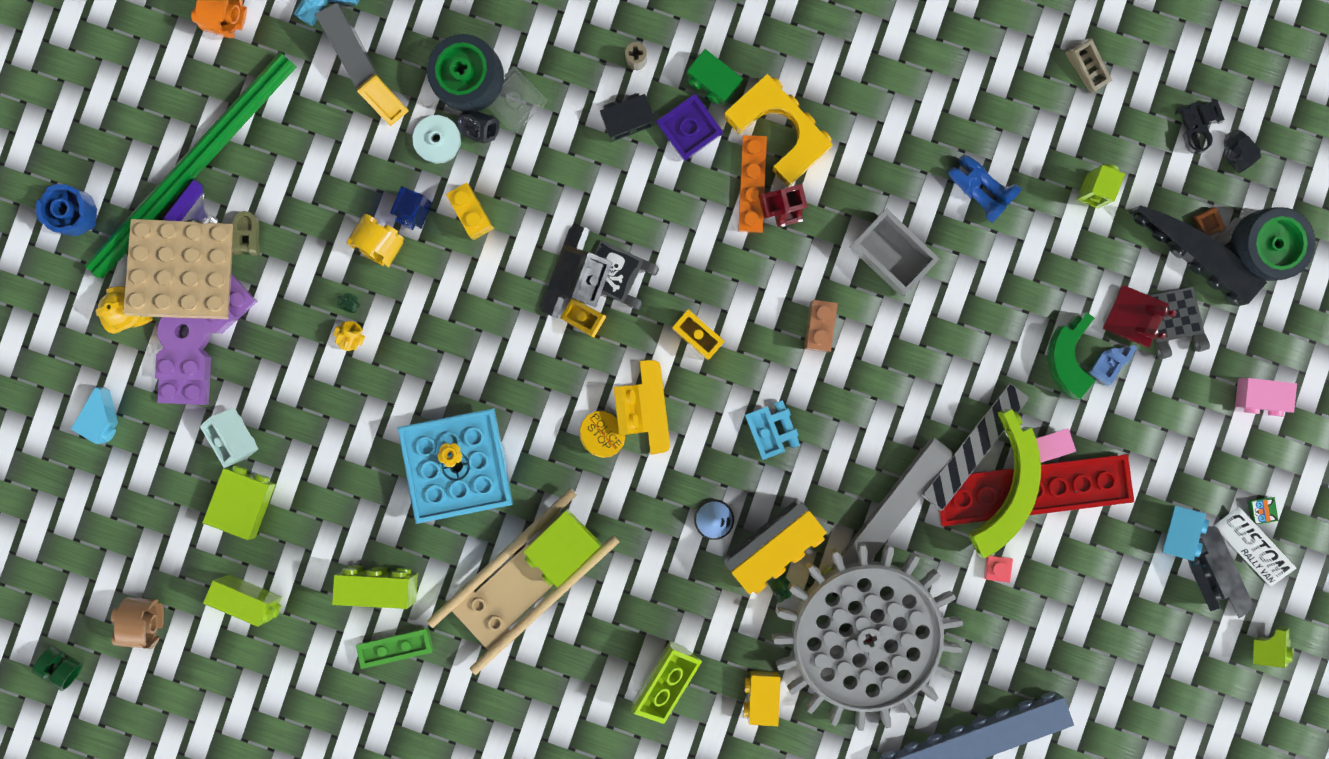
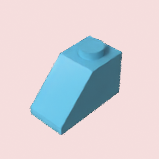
[71,387,118,444]

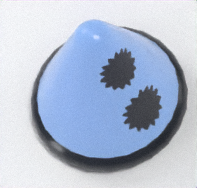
[694,499,734,540]

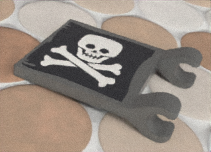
[595,240,659,310]

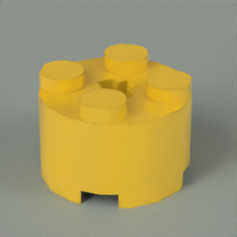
[346,214,404,268]

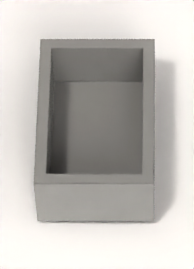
[849,208,940,297]

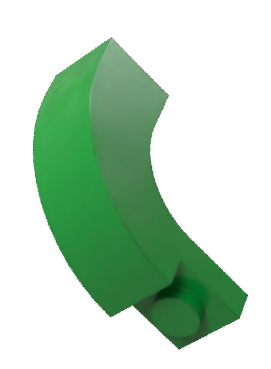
[1047,312,1096,400]

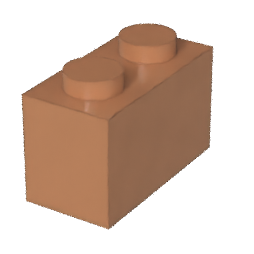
[804,300,838,353]

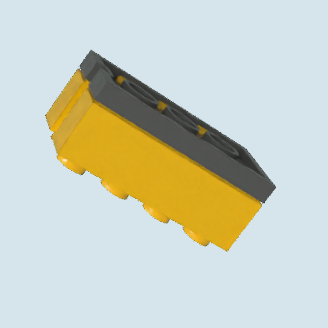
[722,498,827,595]

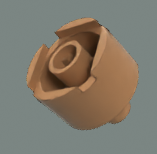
[111,597,164,649]

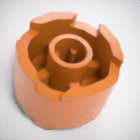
[191,0,247,38]

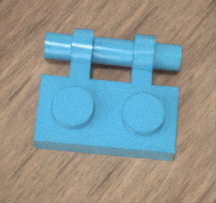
[745,400,800,460]

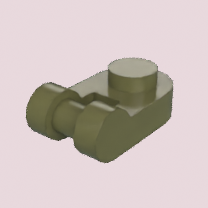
[232,211,260,255]

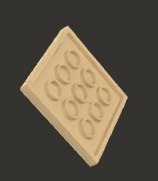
[123,219,233,319]

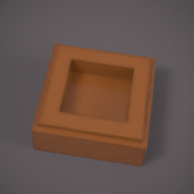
[1191,207,1226,236]

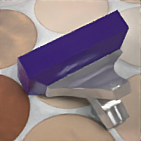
[164,179,218,224]

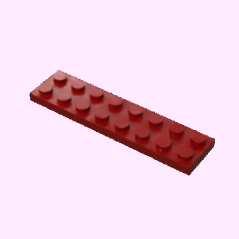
[938,454,1134,526]

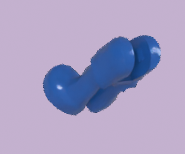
[948,155,1022,223]

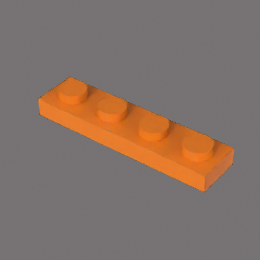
[738,135,767,233]

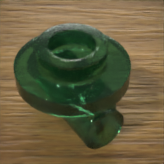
[767,575,792,603]

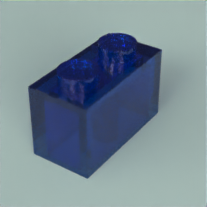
[390,186,432,230]

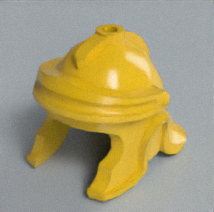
[96,286,153,334]

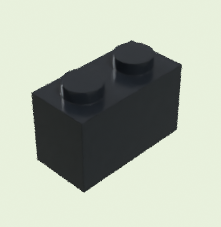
[600,93,655,142]

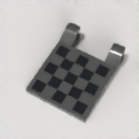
[1149,287,1210,359]

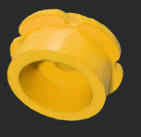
[438,443,462,467]

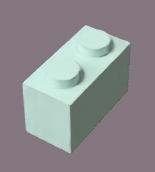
[200,408,258,468]

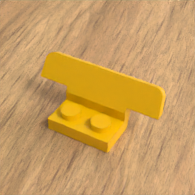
[614,360,670,455]

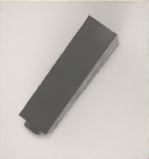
[315,3,381,89]

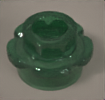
[337,293,361,313]

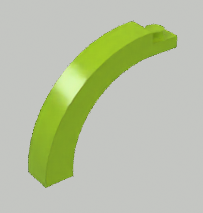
[968,409,1041,559]

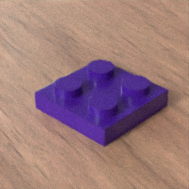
[656,94,723,162]

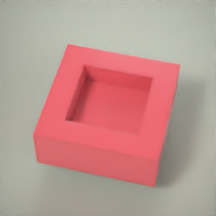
[984,555,1013,583]

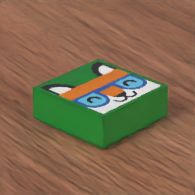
[1247,497,1279,525]

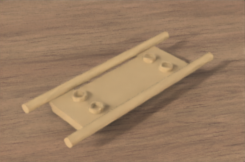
[427,488,620,675]

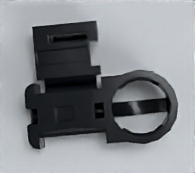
[1175,100,1225,154]

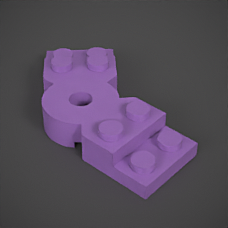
[155,273,258,405]

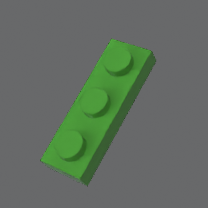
[356,628,434,669]

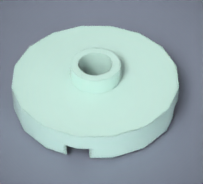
[412,115,461,164]

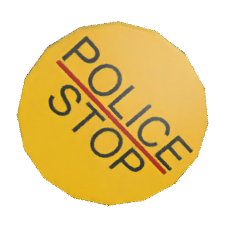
[579,411,625,458]

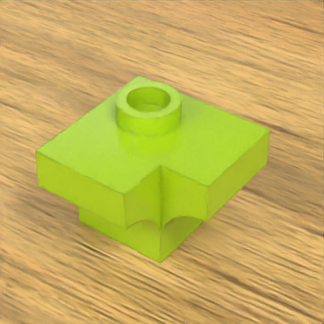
[1253,627,1294,668]

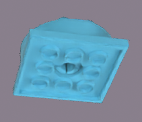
[397,408,513,524]

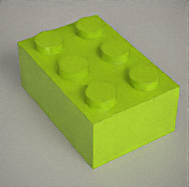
[332,565,418,609]

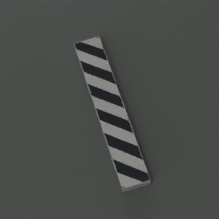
[922,383,1029,511]

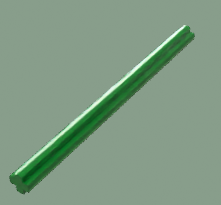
[84,52,297,279]

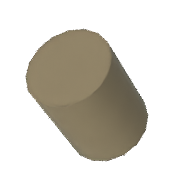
[625,42,647,71]

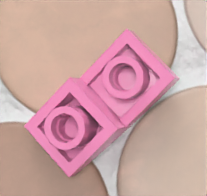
[1036,428,1076,462]

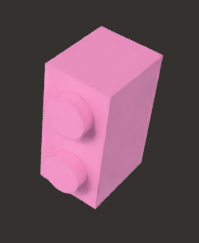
[1235,378,1297,417]

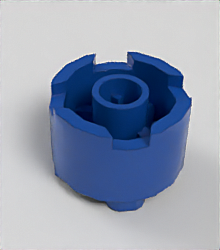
[36,184,97,236]

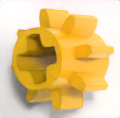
[333,321,365,351]

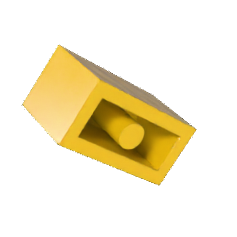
[446,182,494,240]
[672,309,725,360]
[743,671,781,726]

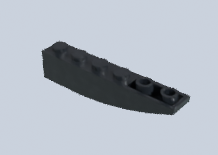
[1129,205,1267,306]

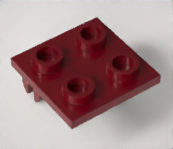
[1102,285,1177,348]

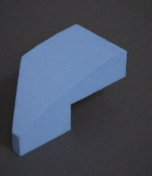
[1088,345,1138,386]

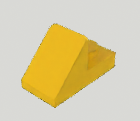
[560,298,606,338]

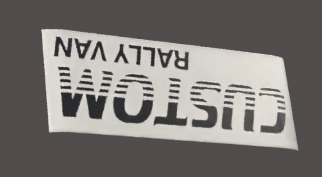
[1213,507,1296,587]

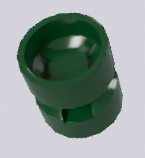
[32,646,83,691]

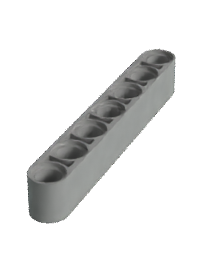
[831,437,953,569]

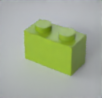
[1076,164,1125,209]

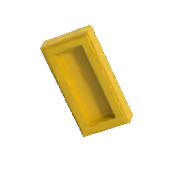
[357,74,408,126]

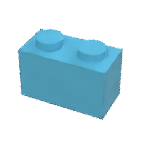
[1162,506,1209,561]

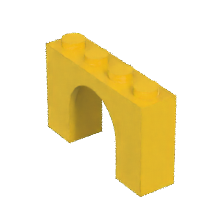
[724,74,833,187]

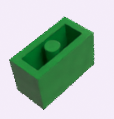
[687,49,743,107]

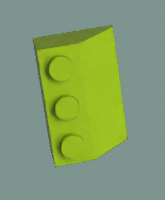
[631,641,702,724]

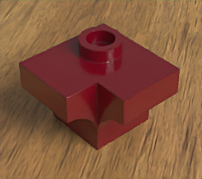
[758,184,808,228]

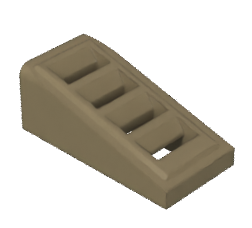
[1064,38,1112,93]

